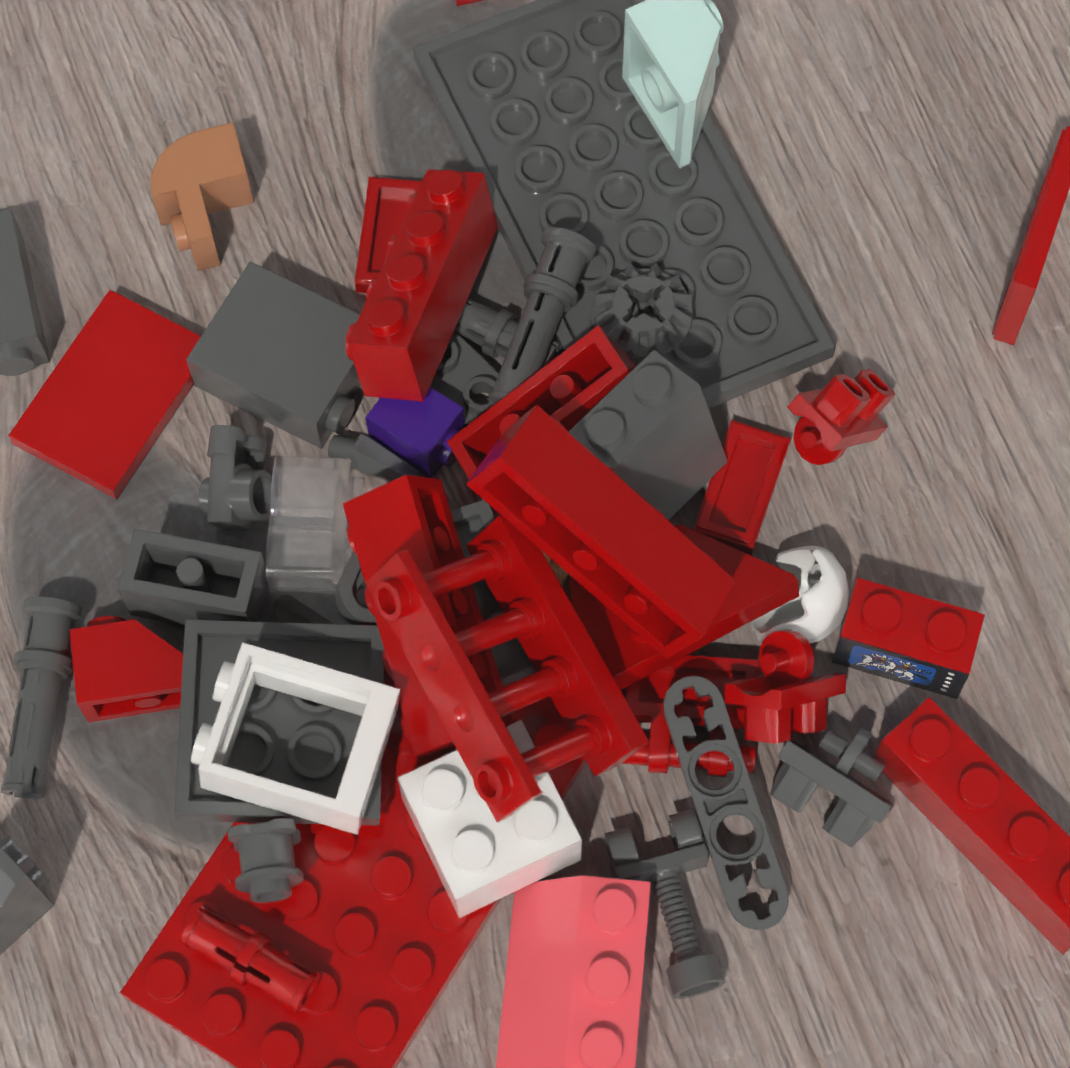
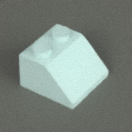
[622,0,724,169]

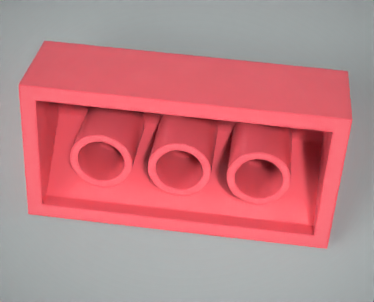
[496,875,651,1068]

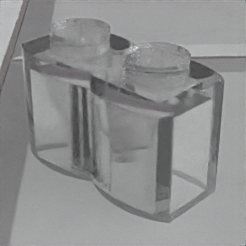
[265,456,366,593]

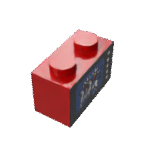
[832,577,985,699]

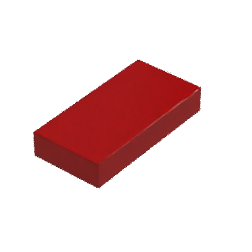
[354,177,422,294]
[693,420,791,556]

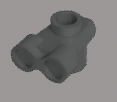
[199,425,276,531]

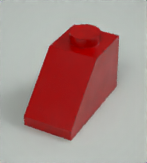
[69,616,183,723]

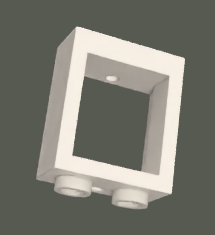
[191,642,400,835]

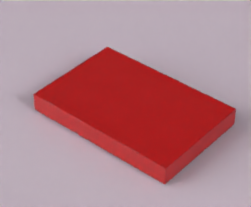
[992,126,1070,346]
[8,289,201,500]

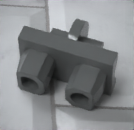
[769,728,895,848]

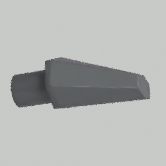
[328,434,425,482]

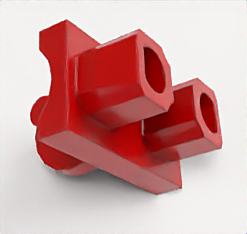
[787,369,896,465]
[725,629,846,744]

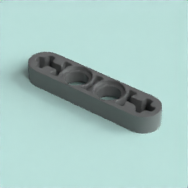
[663,676,789,930]

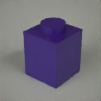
[365,387,465,478]

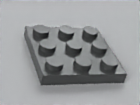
[174,620,384,825]

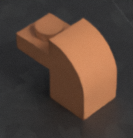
[150,122,254,271]

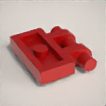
[622,655,759,778]

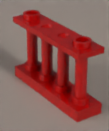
[365,515,650,823]

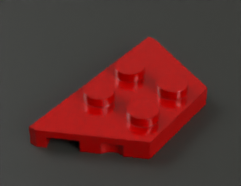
[569,524,799,690]

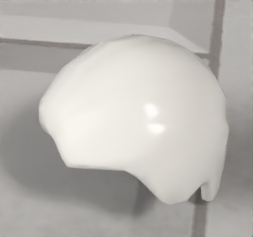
[750,545,849,644]

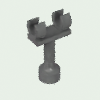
[604,809,726,999]

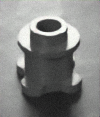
[228,818,303,903]

